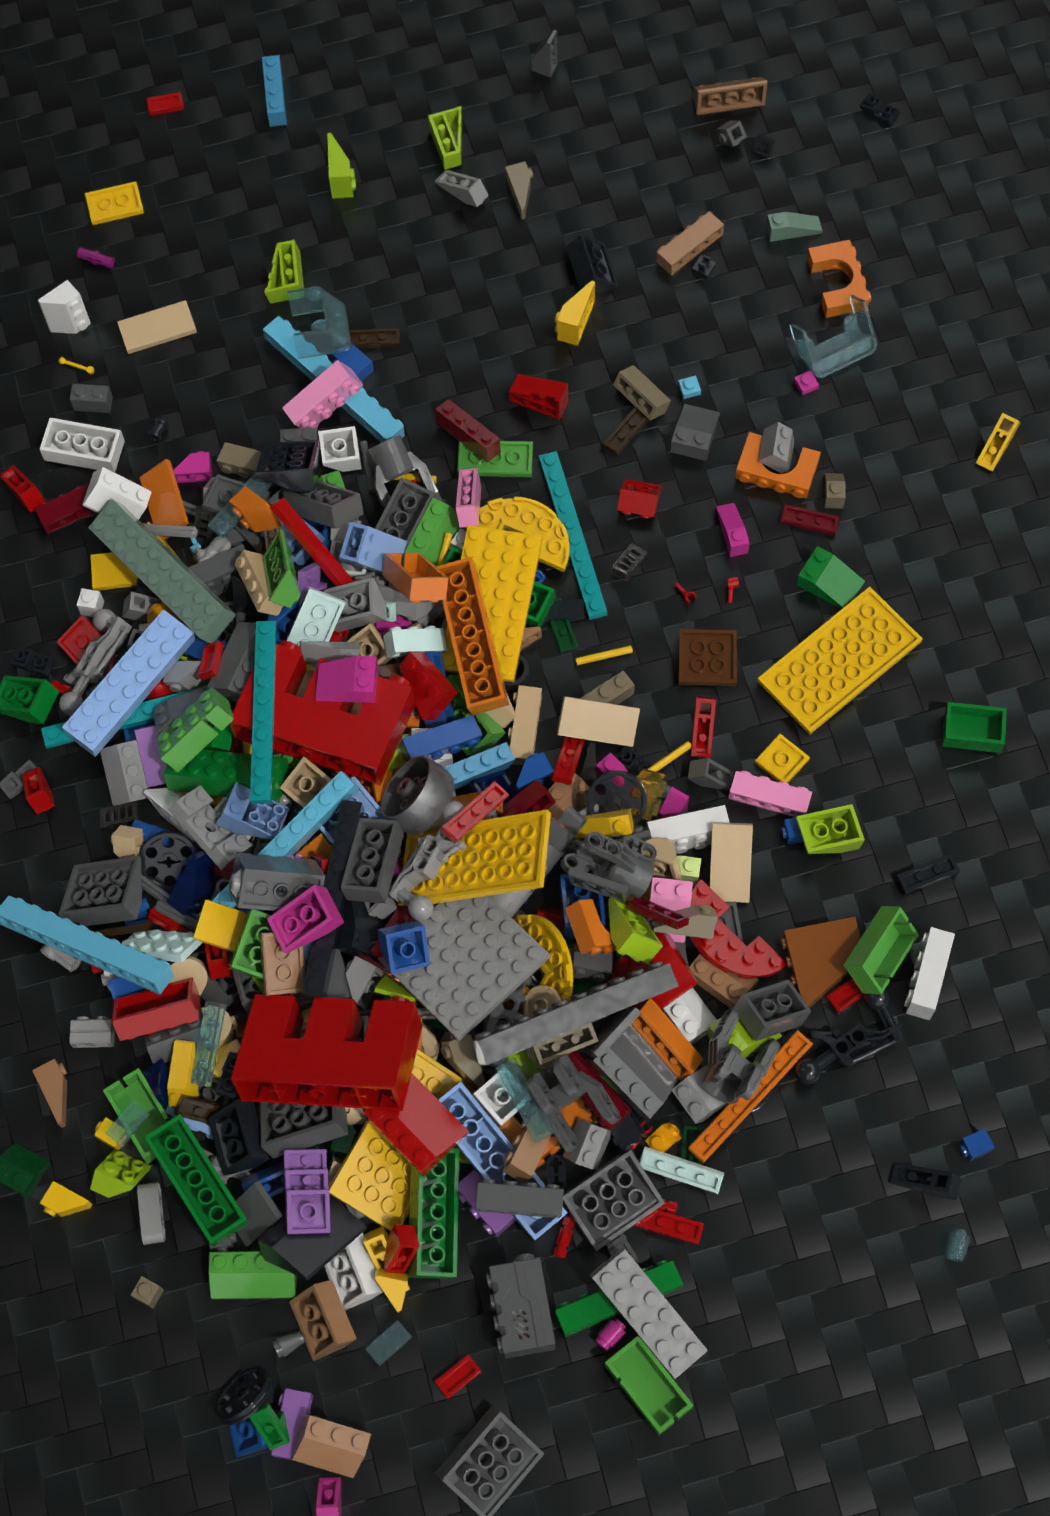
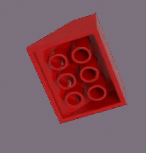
[604,932,698,1010]
[363,1074,469,1177]

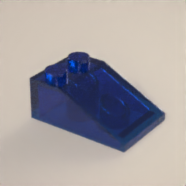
[166,851,215,916]

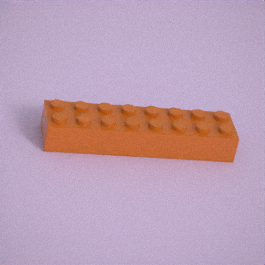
[436,557,509,715]

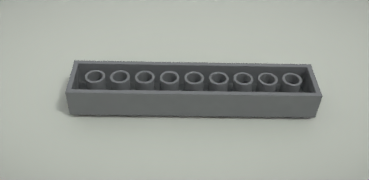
[471,961,679,1065]

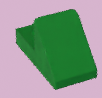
[249,1403,290,1450]

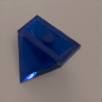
[142,1058,170,1109]

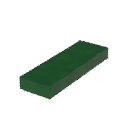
[549,597,579,653]

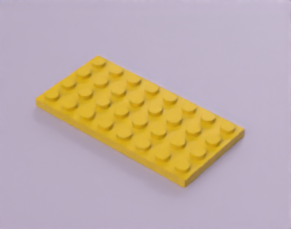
[441,526,543,683]
[757,587,923,735]
[398,810,551,906]
[328,1049,476,1232]

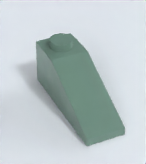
[766,212,822,242]

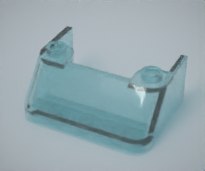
[288,286,351,359]
[789,295,877,378]

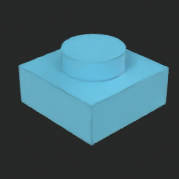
[678,376,701,399]

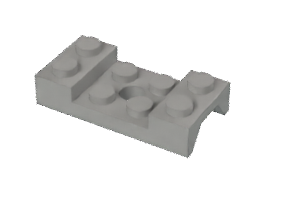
[168,785,252,870]

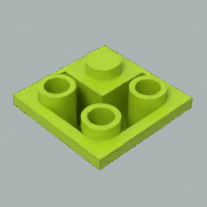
[90,1149,151,1198]

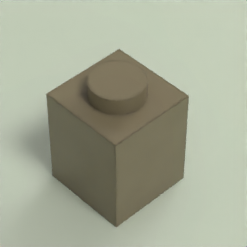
[131,1276,164,1309]

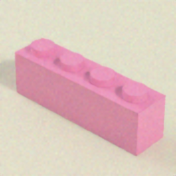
[456,468,481,527]
[729,771,812,817]

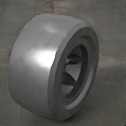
[381,756,454,835]

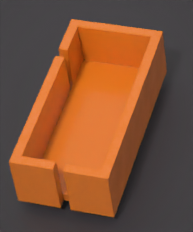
[382,553,448,603]

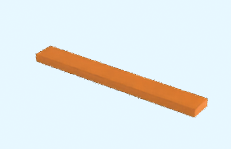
[688,1030,813,1164]

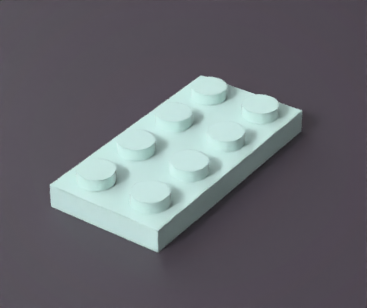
[286,587,346,671]
[122,930,203,962]

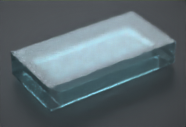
[106,1101,150,1147]
[366,1320,412,1366]

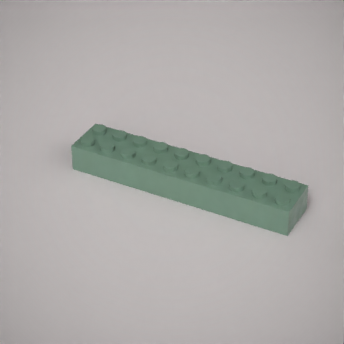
[88,499,236,644]

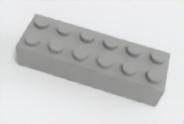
[590,1247,708,1379]

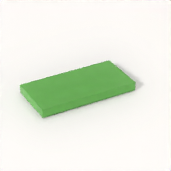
[457,441,533,477]

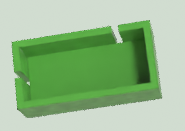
[157,687,234,772]
[844,906,919,994]
[103,1068,170,1164]
[605,1335,694,1436]

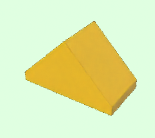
[375,1268,408,1312]

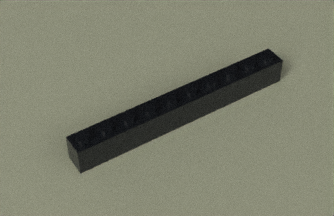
[302,800,365,1001]

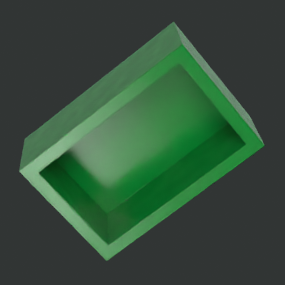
[942,702,1007,753]

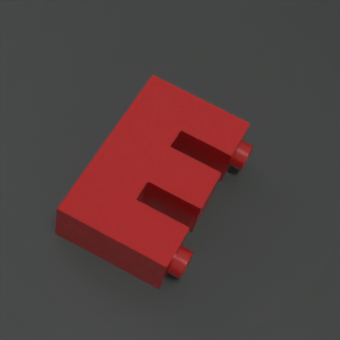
[230,640,415,786]
[231,993,423,1111]

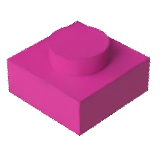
[794,371,819,395]

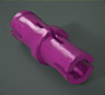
[77,247,115,268]

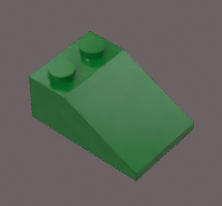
[797,546,865,609]
[0,675,59,724]

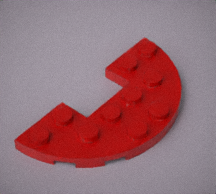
[690,879,787,979]

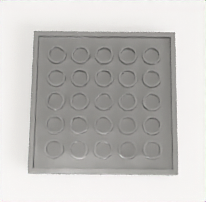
[378,896,551,1041]

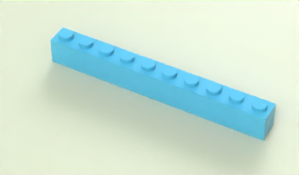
[263,316,405,443]
[199,771,359,916]
[0,896,174,995]

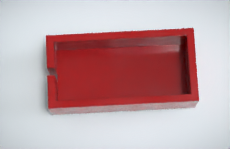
[112,978,201,1041]

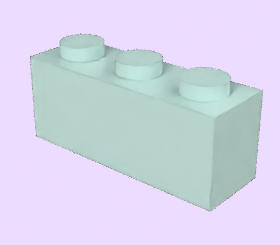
[383,626,447,658]

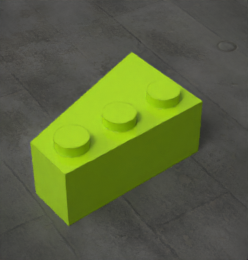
[428,106,462,170]
[264,240,305,304]

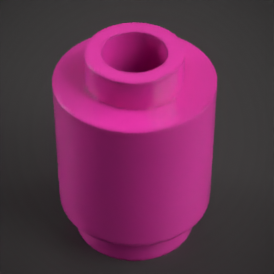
[595,1319,626,1352]

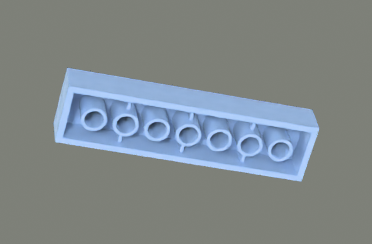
[62,609,195,757]
[439,1082,567,1242]

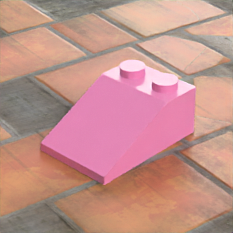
[646,877,693,943]

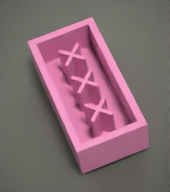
[282,360,363,428]

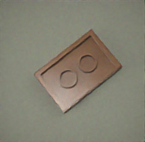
[260,932,305,996]

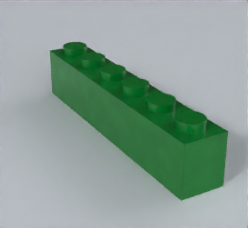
[555,1260,683,1337]

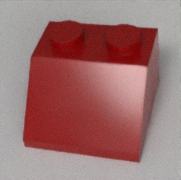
[617,479,662,518]

